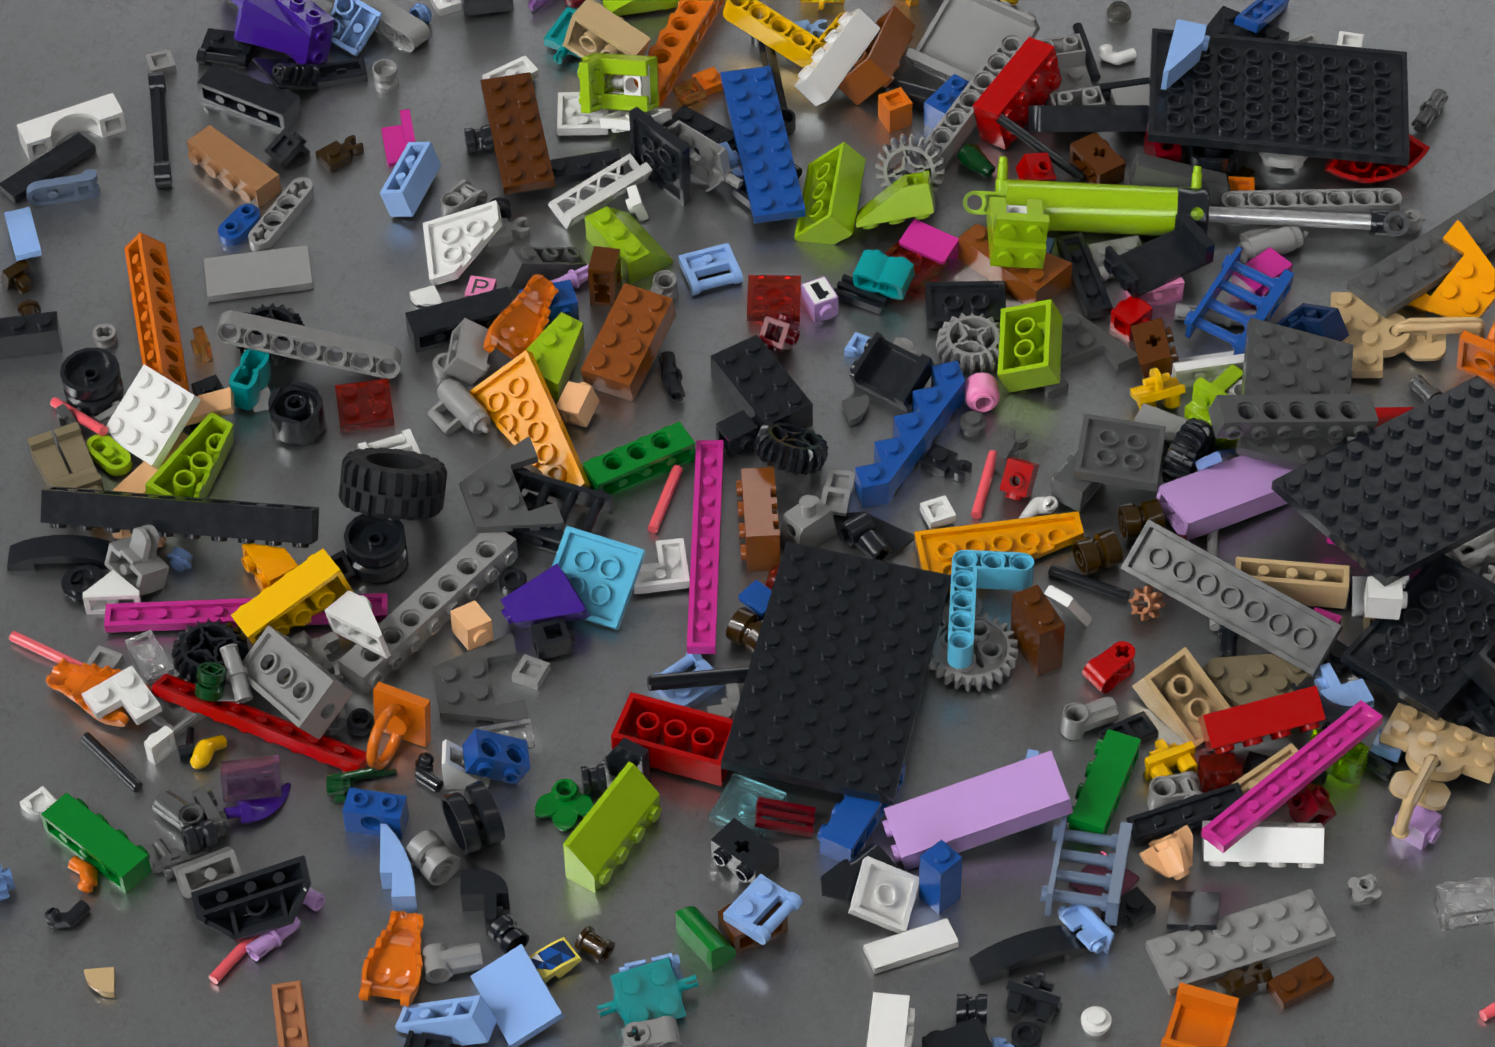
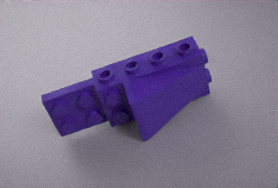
[230,0,335,65]

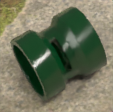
[195,662,226,701]

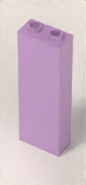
[1156,455,1294,541]
[882,750,1073,871]

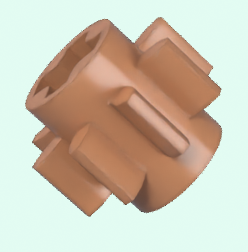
[1128,585,1166,621]

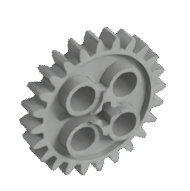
[929,610,1018,691]

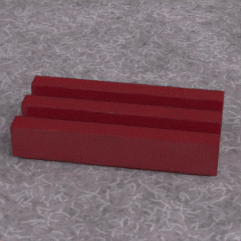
[754,797,816,838]

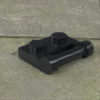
[196,28,256,69]

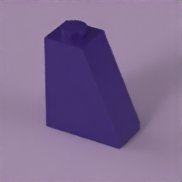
[500,563,591,629]

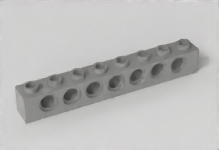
[338,532,518,695]

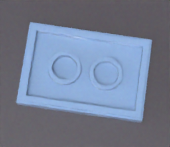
[470,944,564,1047]

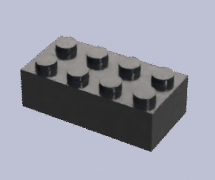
[710,335,813,429]

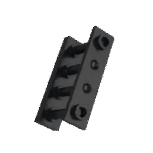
[506,467,614,554]

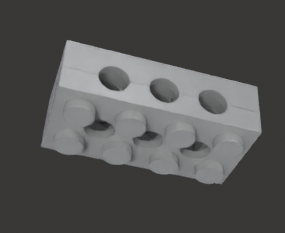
[242,625,353,739]

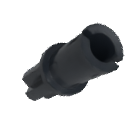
[1218,625,1240,657]

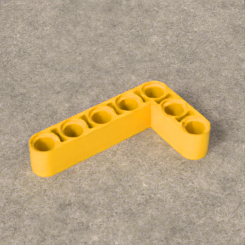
[723,0,845,68]

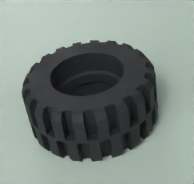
[338,447,448,521]

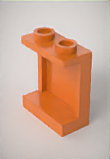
[1160,982,1239,1047]

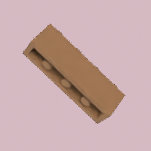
[187,125,282,208]

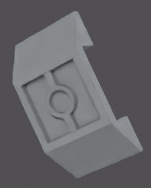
[1040,33,1106,105]

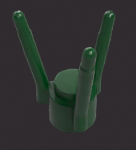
[326,767,397,803]

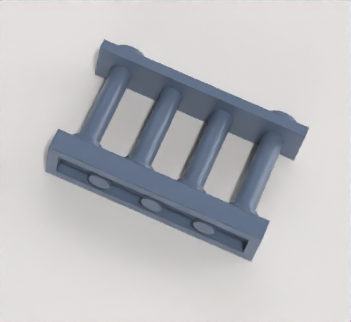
[1040,815,1133,926]

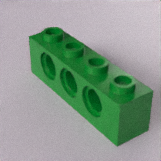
[583,421,696,497]

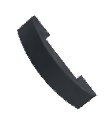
[7,535,112,571]
[969,925,1093,985]

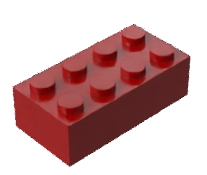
[972,36,1062,150]
[1198,685,1326,755]
[611,692,734,786]

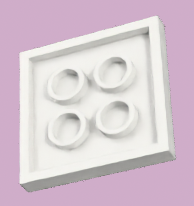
[106,364,201,469]

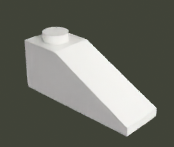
[324,590,391,659]

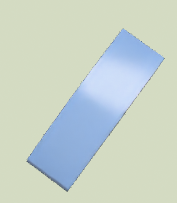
[4,207,42,261]
[380,824,418,913]

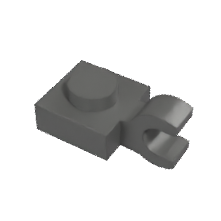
[995,429,1029,476]

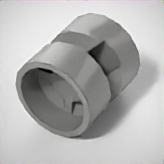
[405,830,460,885]

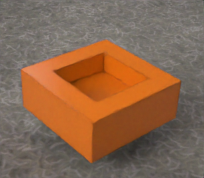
[691,66,723,97]
[1228,176,1255,191]

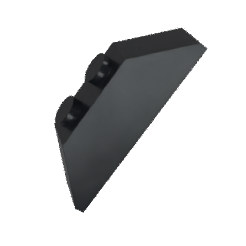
[191,855,312,942]

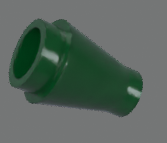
[957,143,996,179]

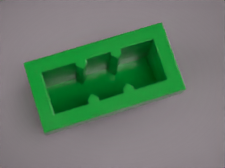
[675,906,736,972]

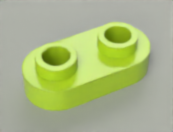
[86,434,132,476]

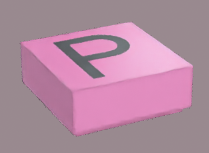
[464,275,497,297]

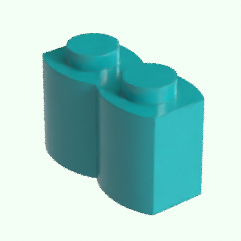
[853,250,915,300]
[229,349,271,410]

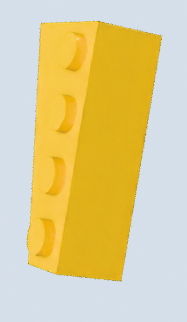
[231,548,354,645]

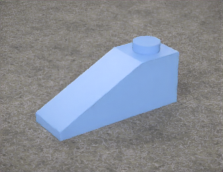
[1161,19,1210,90]
[395,995,497,1046]

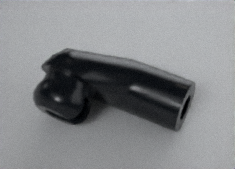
[415,752,444,793]
[44,900,91,929]

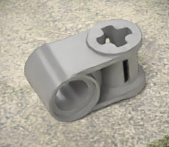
[440,179,488,217]
[1147,771,1203,810]
[622,1016,683,1047]

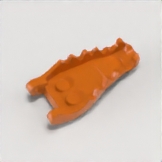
[483,274,558,360]
[45,658,151,727]
[358,910,424,1007]

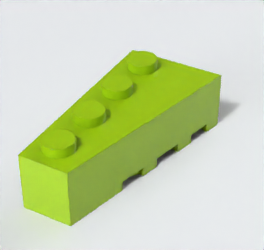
[145,412,234,498]

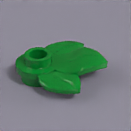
[534,778,593,832]

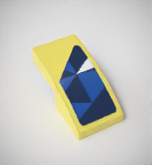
[529,937,582,984]

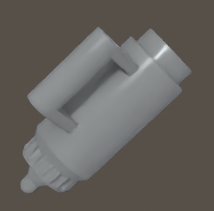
[1238,225,1308,263]
[428,379,491,436]

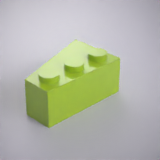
[526,312,585,404]

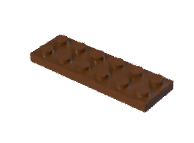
[480,72,555,195]

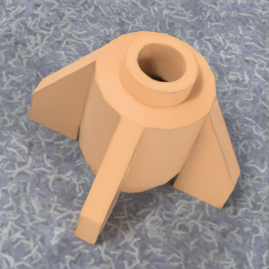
[1139,825,1193,880]

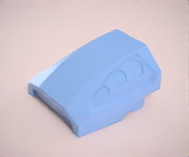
[330,0,383,56]

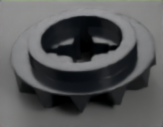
[61,564,105,602]

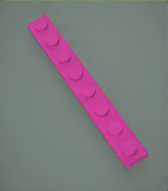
[1201,700,1383,853]

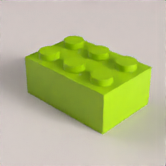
[998,299,1063,393]

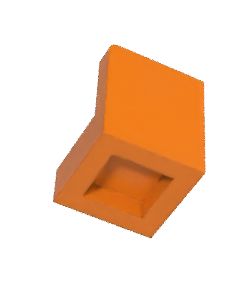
[878,87,913,133]

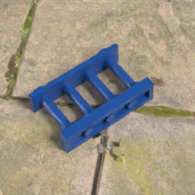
[1184,246,1294,355]

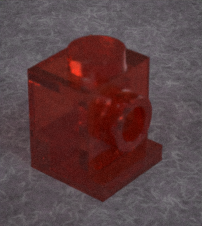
[1197,753,1243,793]

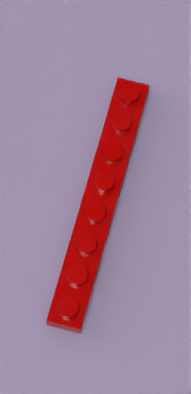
[151,673,368,772]

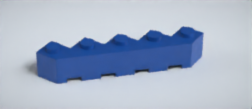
[855,361,965,509]

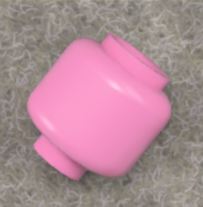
[964,372,1000,413]

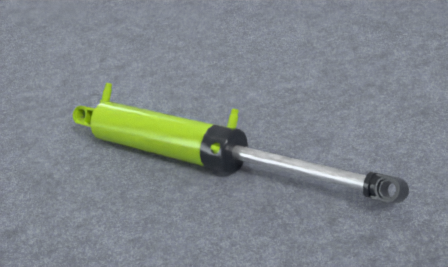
[963,156,1410,237]

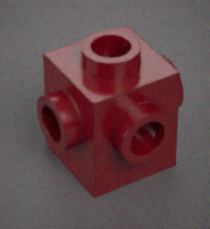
[759,312,800,353]
[1286,783,1337,826]

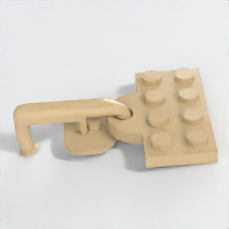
[1331,292,1485,378]
[1379,703,1495,839]

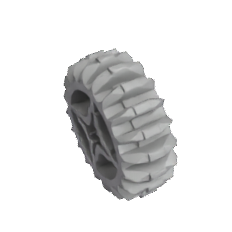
[875,133,945,193]
[936,312,1000,375]

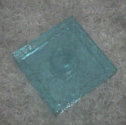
[708,772,787,838]

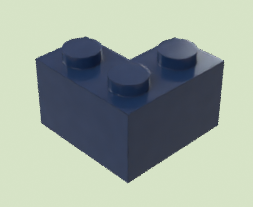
[1276,303,1349,342]

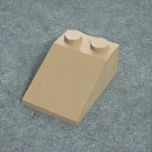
[1132,647,1231,747]

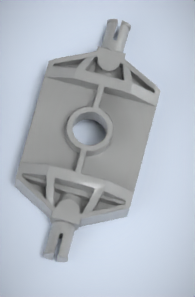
[668,120,743,192]

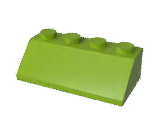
[794,142,866,245]
[563,762,662,893]

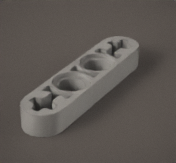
[248,177,314,252]

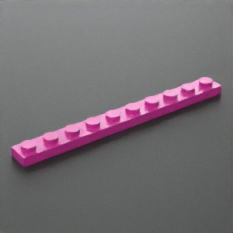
[687,440,724,654]
[104,593,388,633]

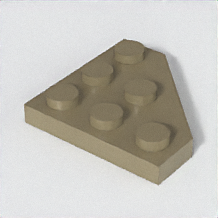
[1202,654,1312,707]

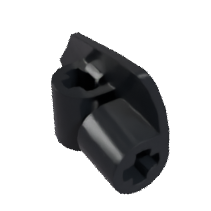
[833,512,914,562]
[820,844,898,904]

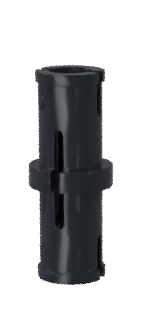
[658,351,685,402]

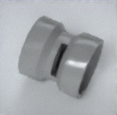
[372,59,399,95]

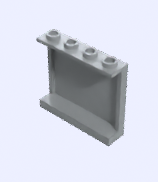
[905,0,1040,88]

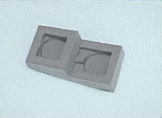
[821,468,855,516]

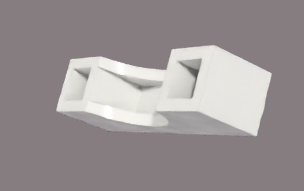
[17,93,127,162]
[1364,576,1408,620]

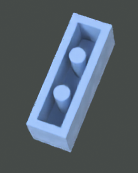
[380,142,441,217]

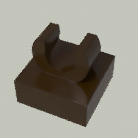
[1,259,31,294]

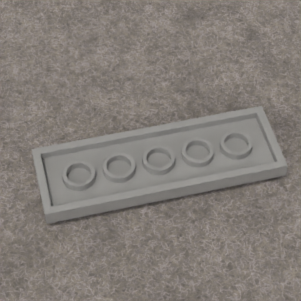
[1145,889,1336,996]

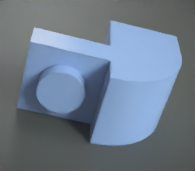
[1315,663,1374,721]

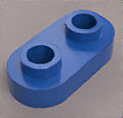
[218,204,261,246]

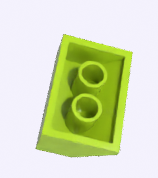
[585,206,673,285]

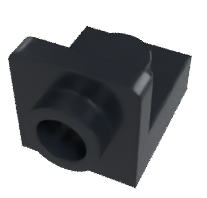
[264,128,310,168]

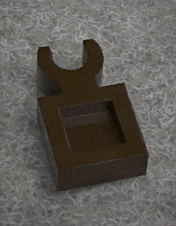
[315,135,364,173]
[1215,961,1273,1000]

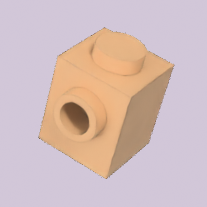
[556,381,600,428]
[451,600,493,651]

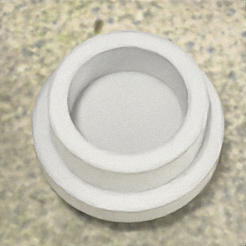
[1081,1006,1111,1036]

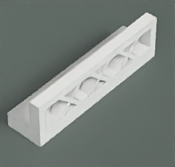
[548,153,652,230]
[1170,351,1245,388]

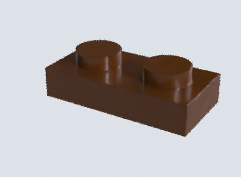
[1266,956,1334,1010]

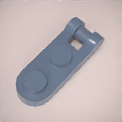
[26,169,100,206]

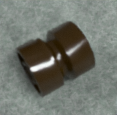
[1117,499,1165,541]
[1072,530,1123,576]
[726,607,763,653]

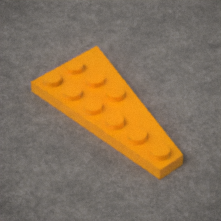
[469,350,591,488]
[914,511,1084,595]

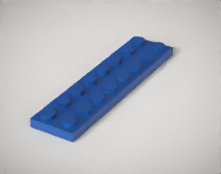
[720,66,806,224]

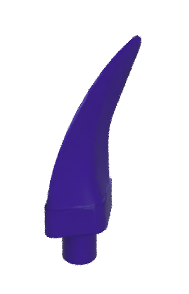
[224,783,291,824]

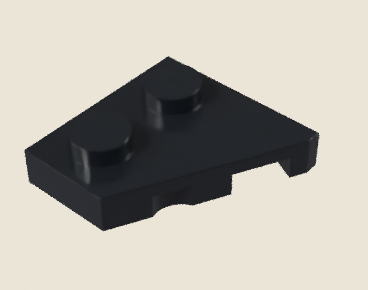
[599,737,651,783]

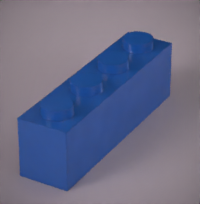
[817,764,905,862]

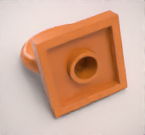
[1456,321,1495,385]
[366,682,431,770]

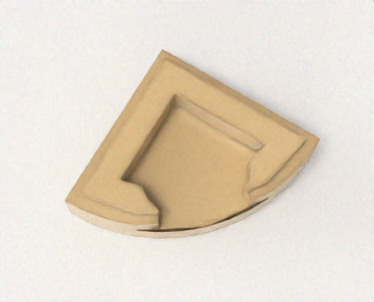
[84,967,116,998]

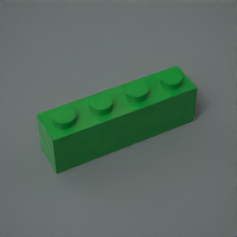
[1067,729,1141,835]
[41,792,152,894]

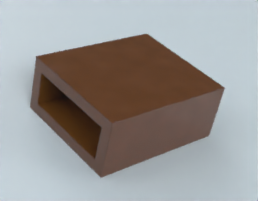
[1010,584,1065,677]

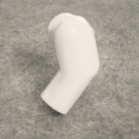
[1099,44,1137,65]
[1019,496,1058,519]

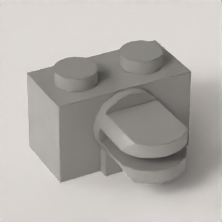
[104,524,169,596]

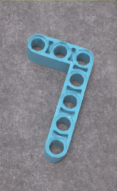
[947,550,1034,669]

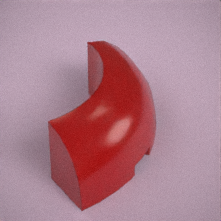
[1324,134,1430,183]

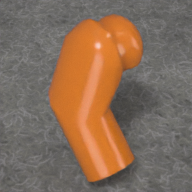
[68,856,98,894]

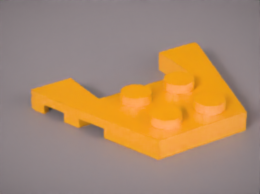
[1406,220,1495,318]

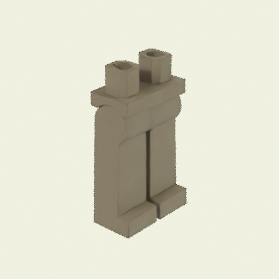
[27,421,104,490]

